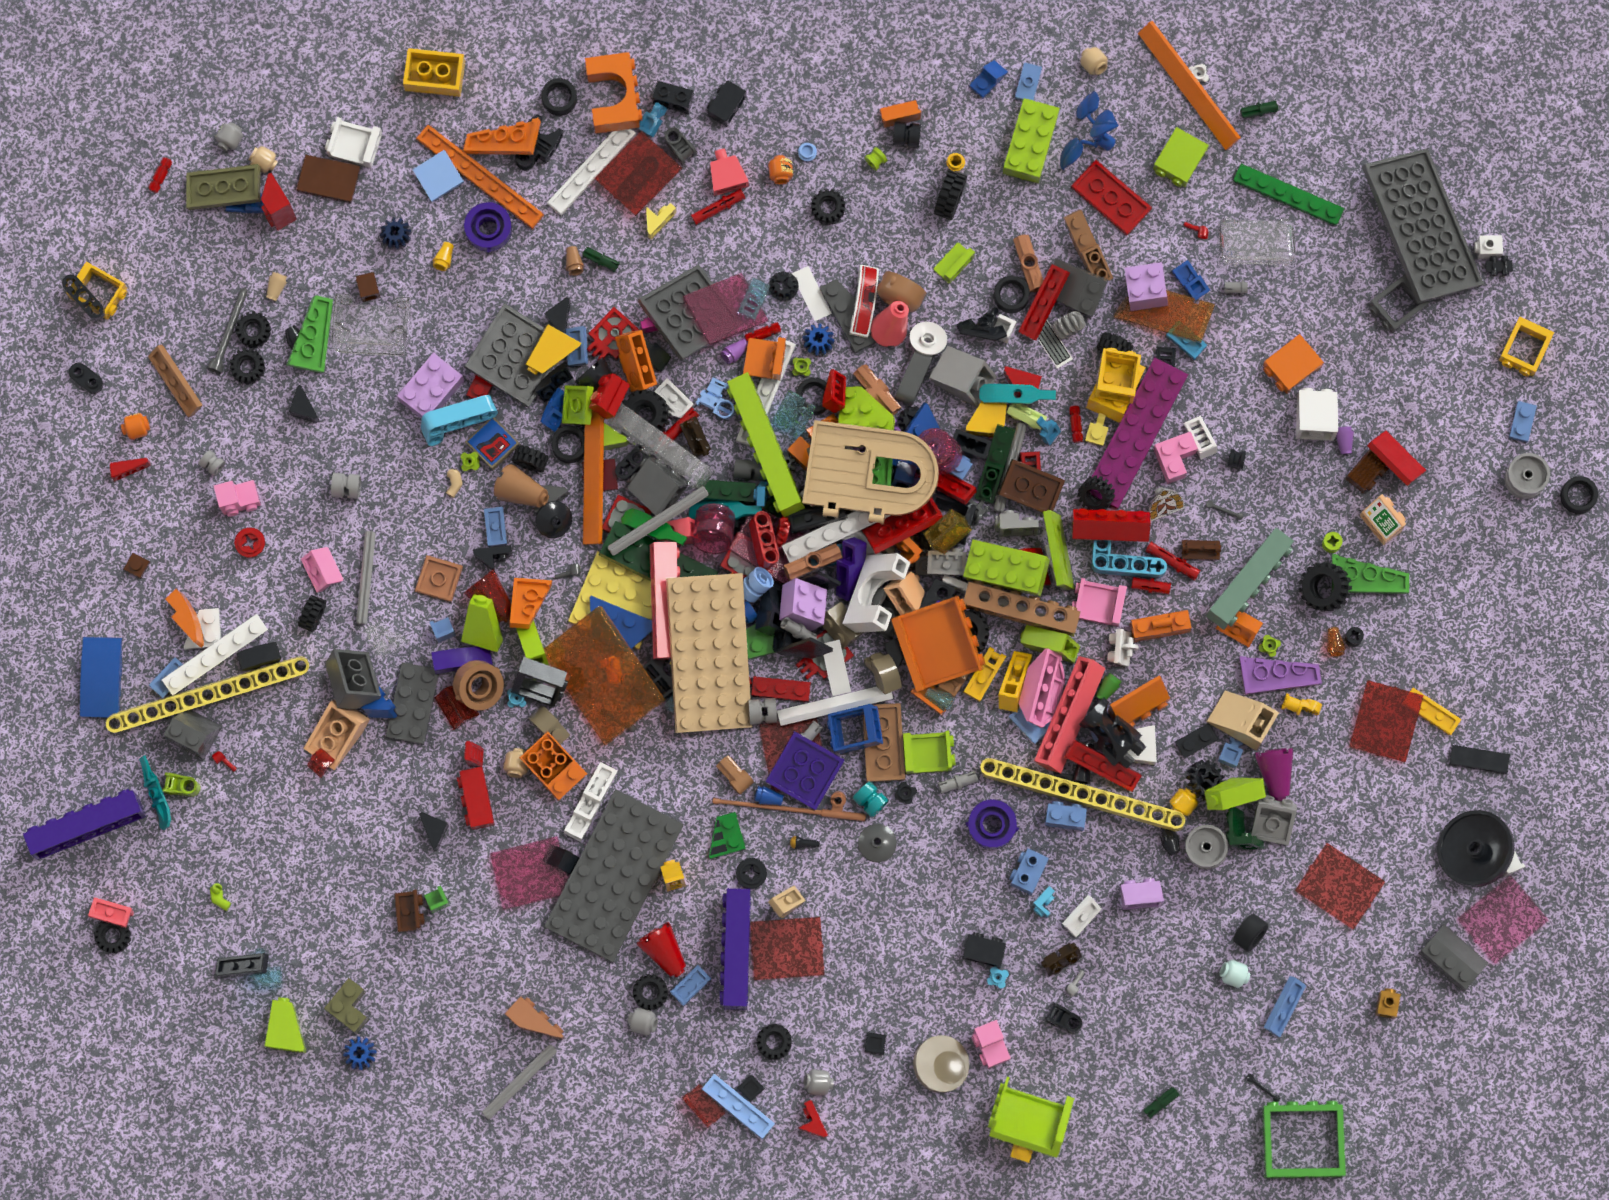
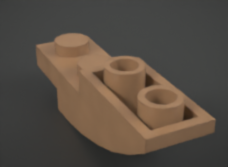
[1063,209,1113,280]

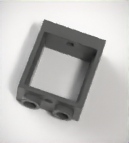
[1369,274,1430,334]

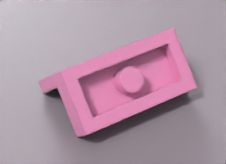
[301,547,343,593]

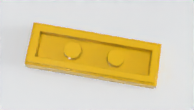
[1402,688,1462,736]

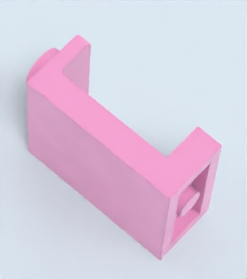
[1072,578,1127,627]

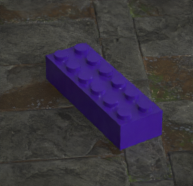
[23,789,146,860]
[720,888,751,1010]

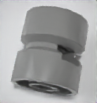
[331,473,361,499]
[748,698,777,725]

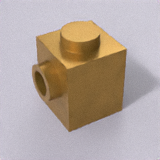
[1375,988,1401,1019]

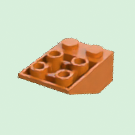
[519,731,587,801]

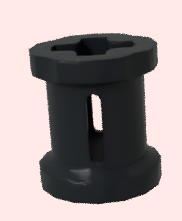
[1345,627,1364,647]

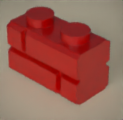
[589,373,630,419]

